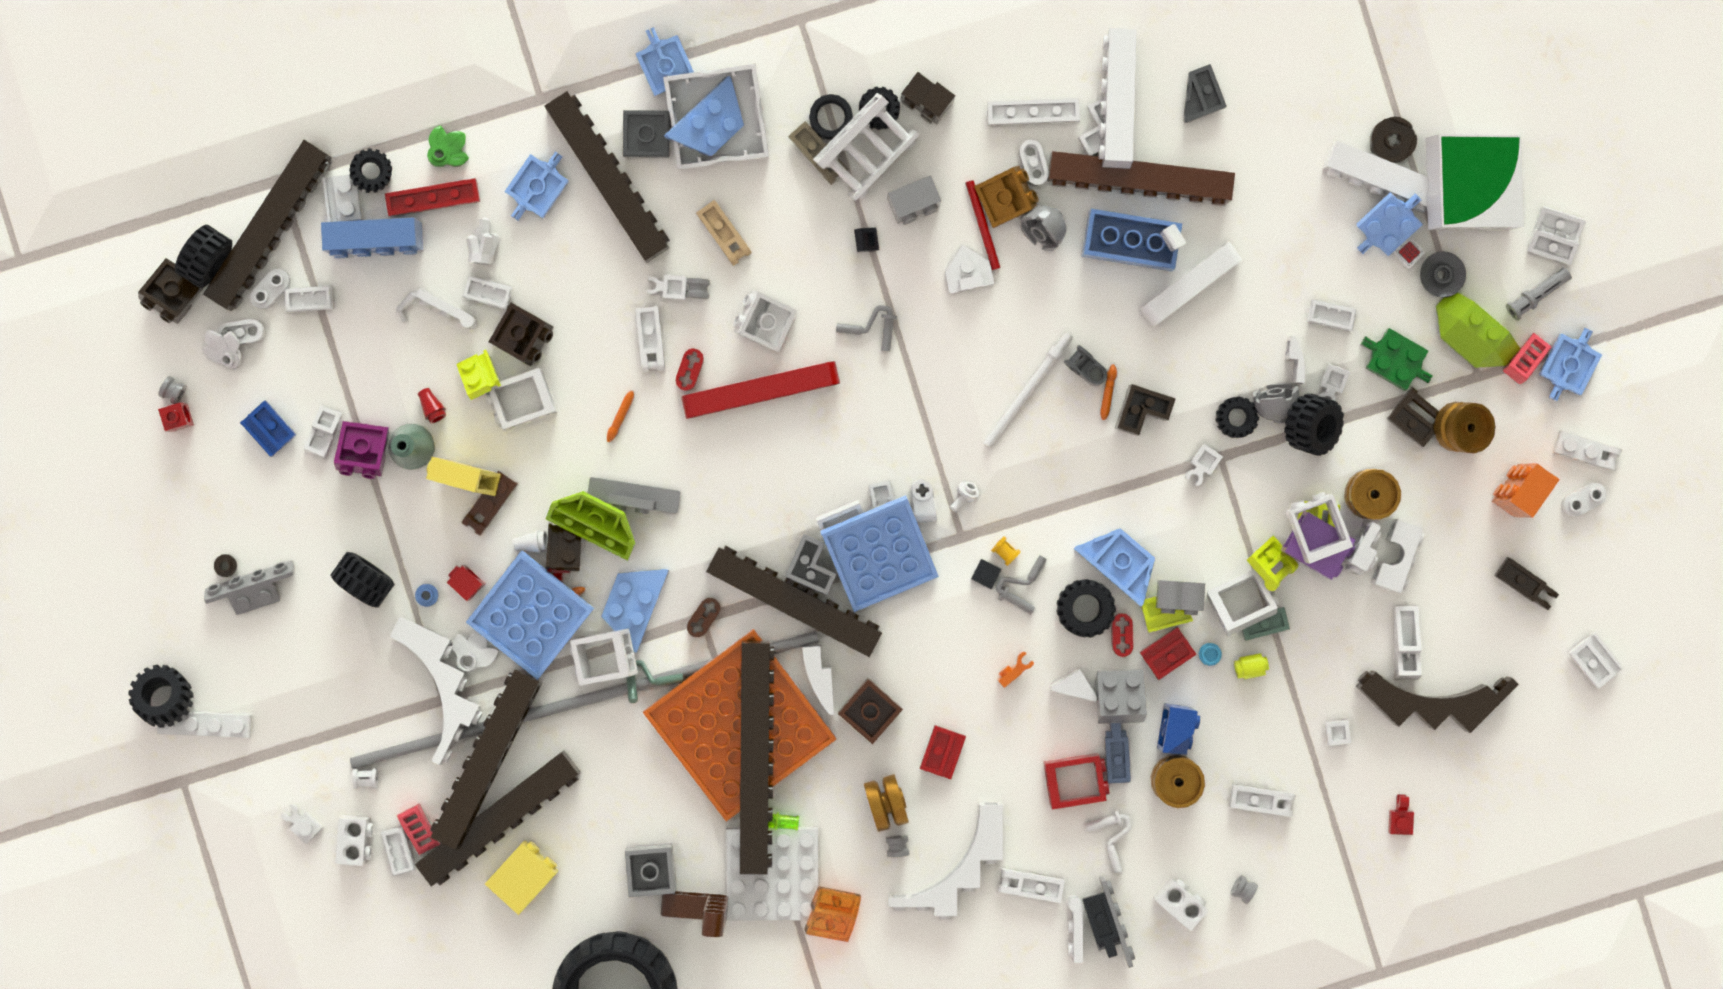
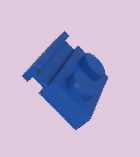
[240,400,297,457]

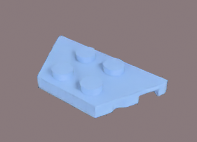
[664,76,744,156]
[1074,528,1155,607]
[601,569,669,653]

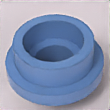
[415,584,439,607]

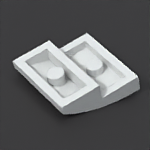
[1527,205,1586,265]

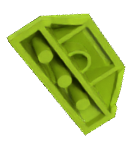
[1436,292,1521,368]
[545,491,636,561]

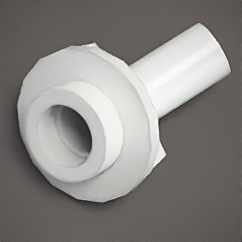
[950,482,979,513]

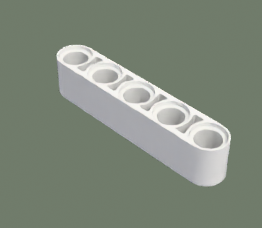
[1140,241,1243,327]

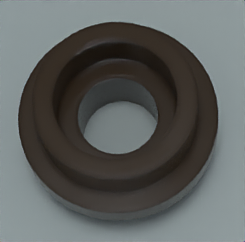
[214,554,237,577]

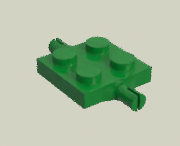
[1360,328,1433,391]

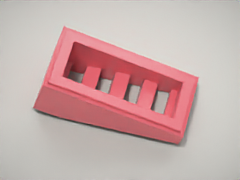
[1503,333,1552,384]
[396,803,440,855]

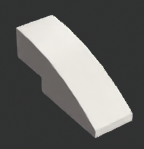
[1393,606,1422,680]
[802,645,834,715]

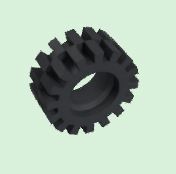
[859,86,900,130]
[349,148,393,193]
[1215,397,1259,438]

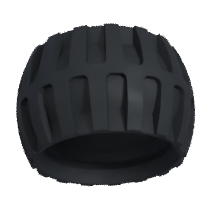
[552,931,678,989]

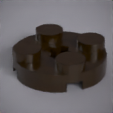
[1370,116,1417,163]

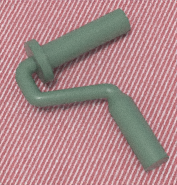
[626,660,684,703]

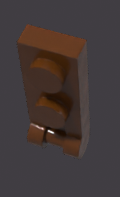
[461,471,518,536]

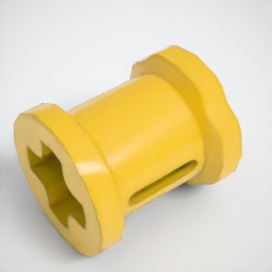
[991,536,1021,566]

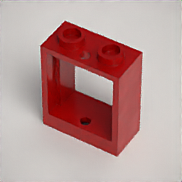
[1043,753,1110,810]

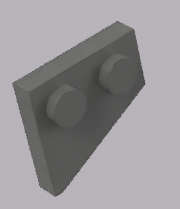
[1183,64,1227,124]

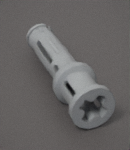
[1506,267,1572,321]

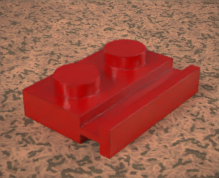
[1139,627,1197,680]
[919,725,966,780]

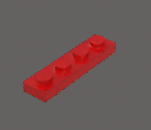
[384,178,481,217]

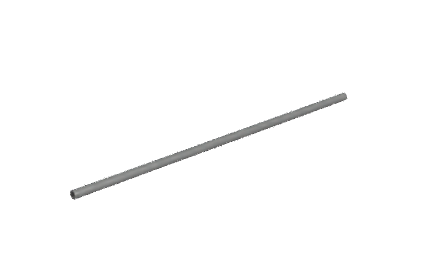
[350,631,819,769]

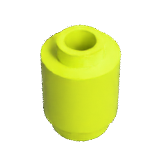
[1234,653,1269,680]

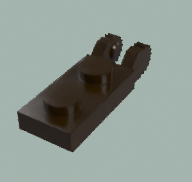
[1494,557,1559,610]

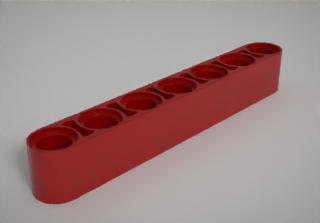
[681,361,840,419]

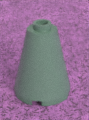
[388,424,435,470]

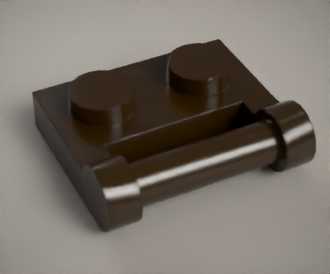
[1386,387,1439,447]

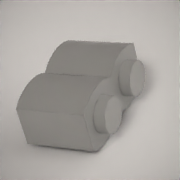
[1156,580,1206,615]

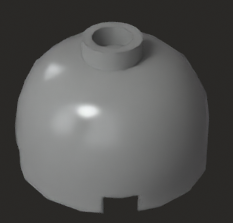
[1020,205,1067,251]
[1253,383,1300,424]

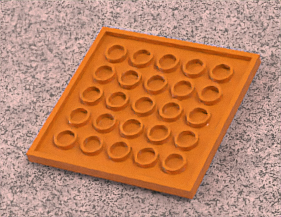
[643,629,837,821]

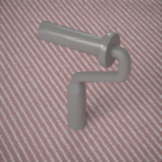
[836,305,898,351]
[996,555,1047,615]

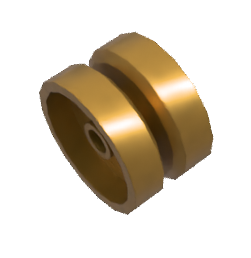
[1434,401,1496,454]
[1344,469,1401,520]
[1150,754,1205,808]
[864,774,909,832]

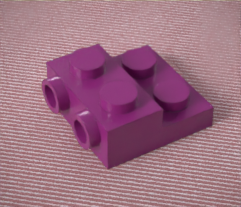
[334,421,389,479]

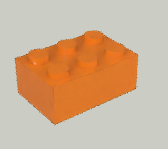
[1492,463,1560,518]

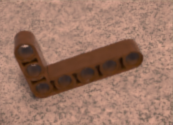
[660,891,729,937]

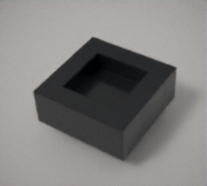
[854,227,879,252]
[971,559,1002,589]

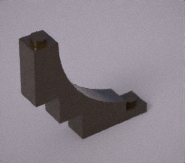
[1355,670,1519,733]

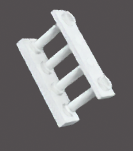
[813,93,920,201]

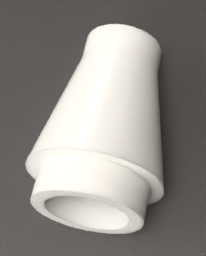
[513,530,548,553]

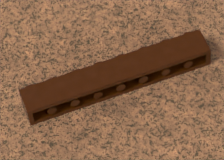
[1047,151,1235,206]

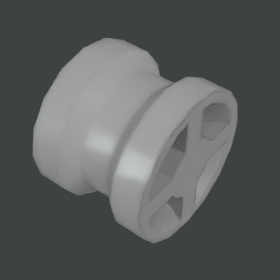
[686,278,710,299]
[158,376,187,404]
[886,835,910,857]
[1230,875,1258,904]

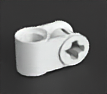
[911,479,937,524]

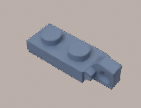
[1104,723,1131,784]

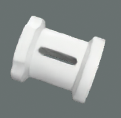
[352,768,379,789]

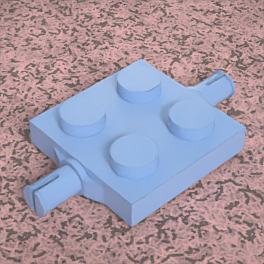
[635,27,694,96]
[504,151,569,221]
[1356,192,1423,256]
[1538,328,1602,401]

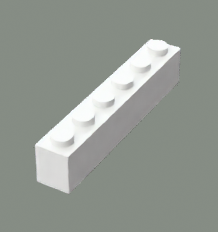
[1099,27,1137,169]
[1322,140,1429,213]

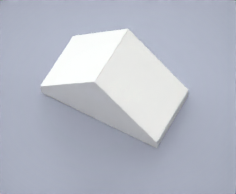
[1050,668,1097,702]

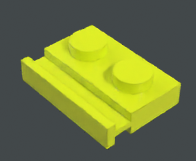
[456,350,501,400]
[1141,596,1193,633]

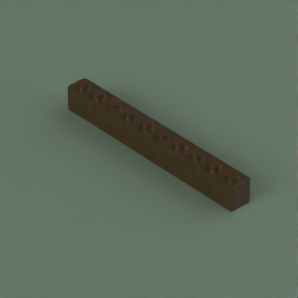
[740,640,774,874]

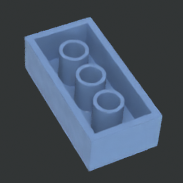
[1081,208,1183,271]
[321,218,423,259]

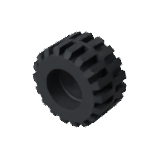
[175,224,233,288]
[1284,393,1344,456]
[330,552,395,608]
[1056,579,1116,638]
[128,665,194,728]

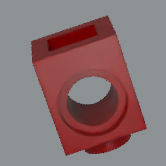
[158,402,194,432]
[446,565,486,601]

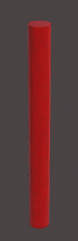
[965,180,1001,270]

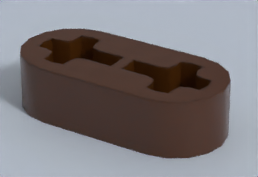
[687,598,721,637]

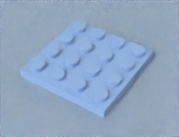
[820,495,939,612]
[466,551,594,680]

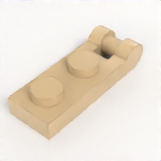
[696,200,752,266]

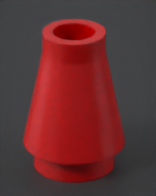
[417,388,446,424]

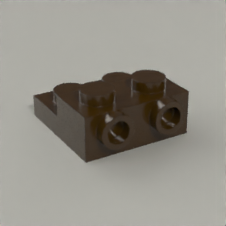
[138,258,204,324]
[488,302,554,366]

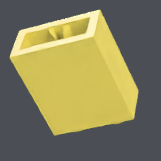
[426,457,501,496]
[485,840,558,915]

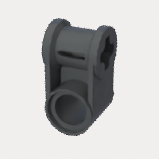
[1064,345,1107,386]

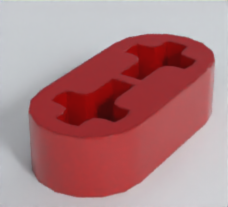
[675,348,704,391]
[1111,613,1133,657]

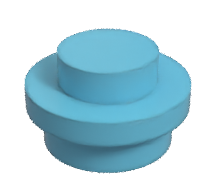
[1198,643,1222,666]

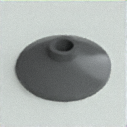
[1420,251,1466,297]

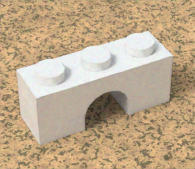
[1371,519,1425,593]

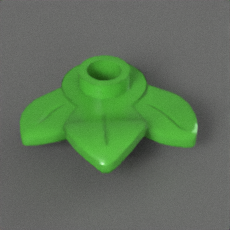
[427,126,469,167]

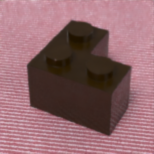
[901,72,956,124]
[1114,384,1176,436]

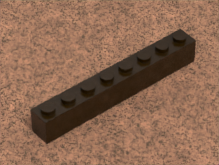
[544,91,670,263]
[203,139,332,311]
[706,545,882,658]
[430,670,542,850]
[415,750,581,887]

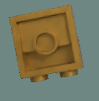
[974,166,1039,228]

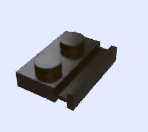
[546,523,581,571]

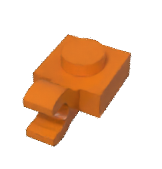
[997,651,1034,688]

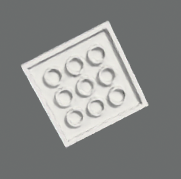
[726,827,819,921]

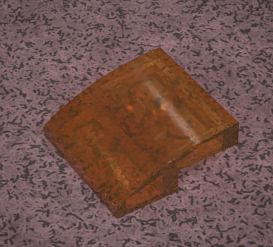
[804,886,861,942]

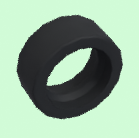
[809,94,853,140]

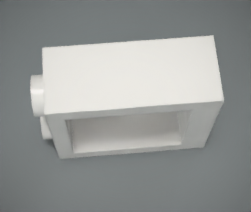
[486,368,557,430]
[1286,492,1353,564]
[1207,569,1280,637]
[570,628,638,686]

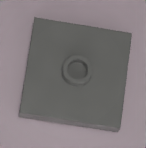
[623,110,670,158]

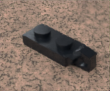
[1082,891,1119,958]

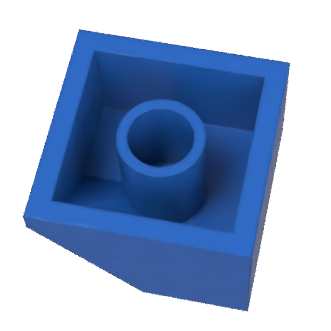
[1157,703,1200,755]

